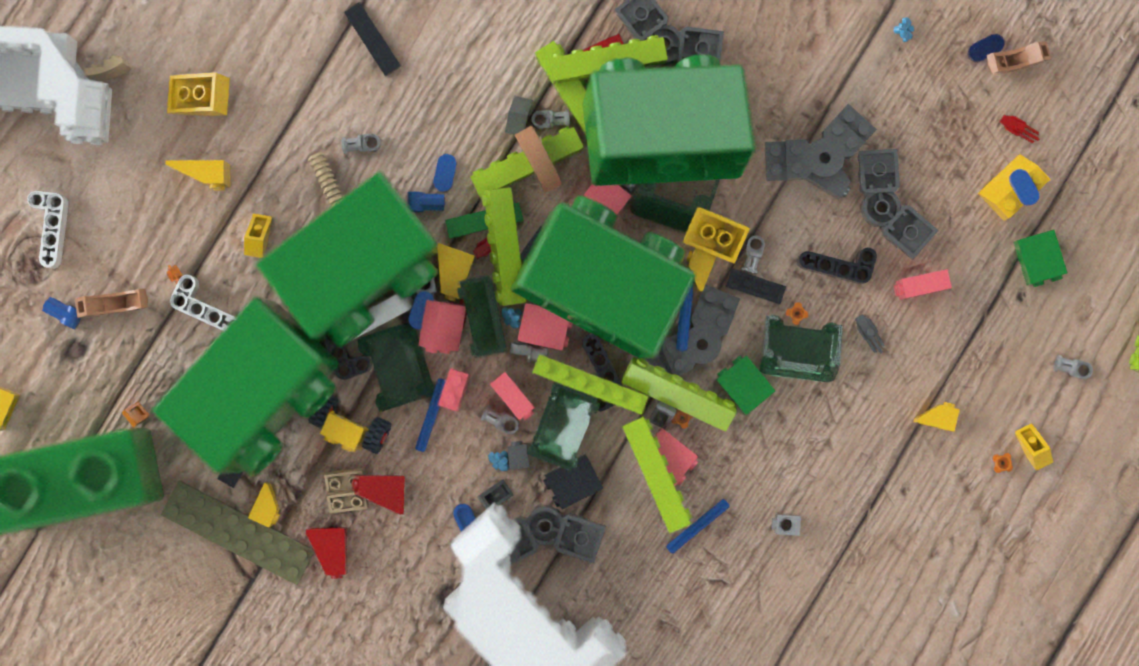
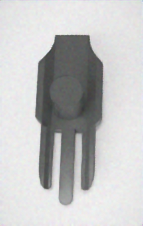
[855,314,885,354]

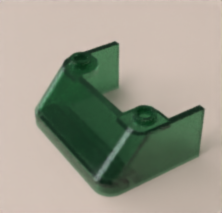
[630,179,720,233]
[457,275,508,359]

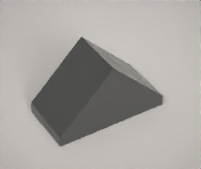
[505,96,533,135]
[649,401,677,430]
[478,479,514,509]

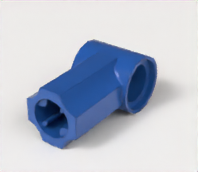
[407,192,445,212]
[42,297,82,329]

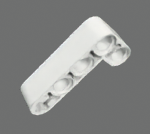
[27,191,69,269]
[170,275,235,331]
[353,294,414,340]

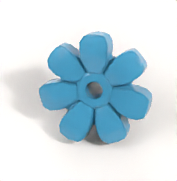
[894,17,914,42]
[501,307,522,329]
[488,451,510,471]

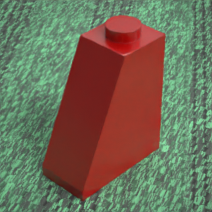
[352,475,405,515]
[306,527,348,579]

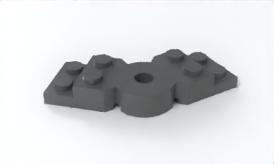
[614,0,724,65]
[764,104,877,181]
[858,149,939,260]
[645,285,740,376]
[508,505,606,565]

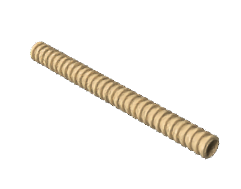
[308,152,403,329]

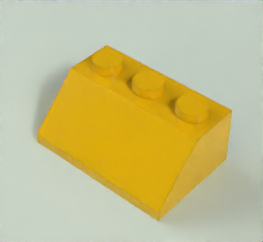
[978,154,1051,221]

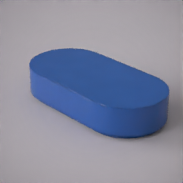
[433,154,457,192]
[1009,169,1040,206]
[409,291,435,329]
[453,504,476,532]

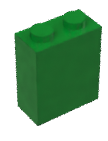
[1013,229,1068,288]
[716,355,776,415]

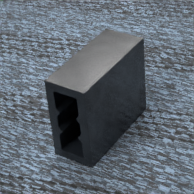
[543,454,603,510]

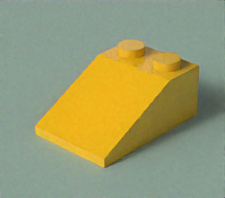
[167,73,230,116]
[165,160,230,191]
[683,207,750,264]

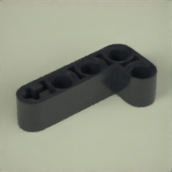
[797,247,877,284]
[582,334,623,412]
[324,337,372,380]

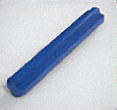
[676,282,694,351]
[415,378,446,452]
[666,499,730,554]

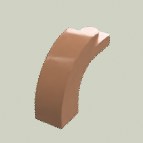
[987,41,1052,75]
[515,126,562,193]

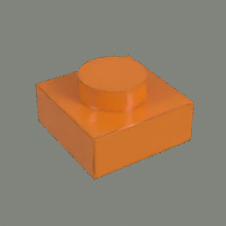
[122,401,150,427]

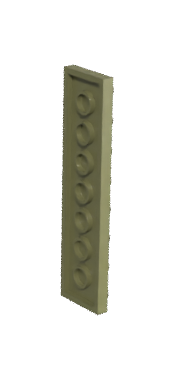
[161,481,315,585]

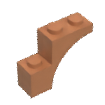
[75,289,148,318]

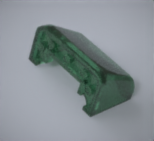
[759,315,843,382]
[357,323,434,413]
[526,381,600,471]

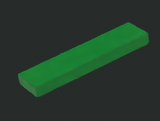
[445,202,524,239]

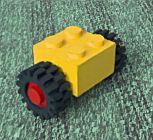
[308,396,392,454]

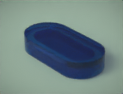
[967,34,1005,63]

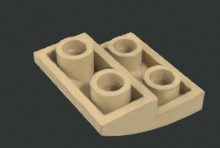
[84,56,132,82]
[324,468,368,513]

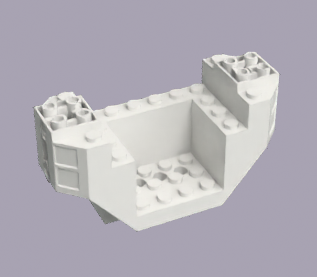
[0,26,112,145]
[443,503,627,666]

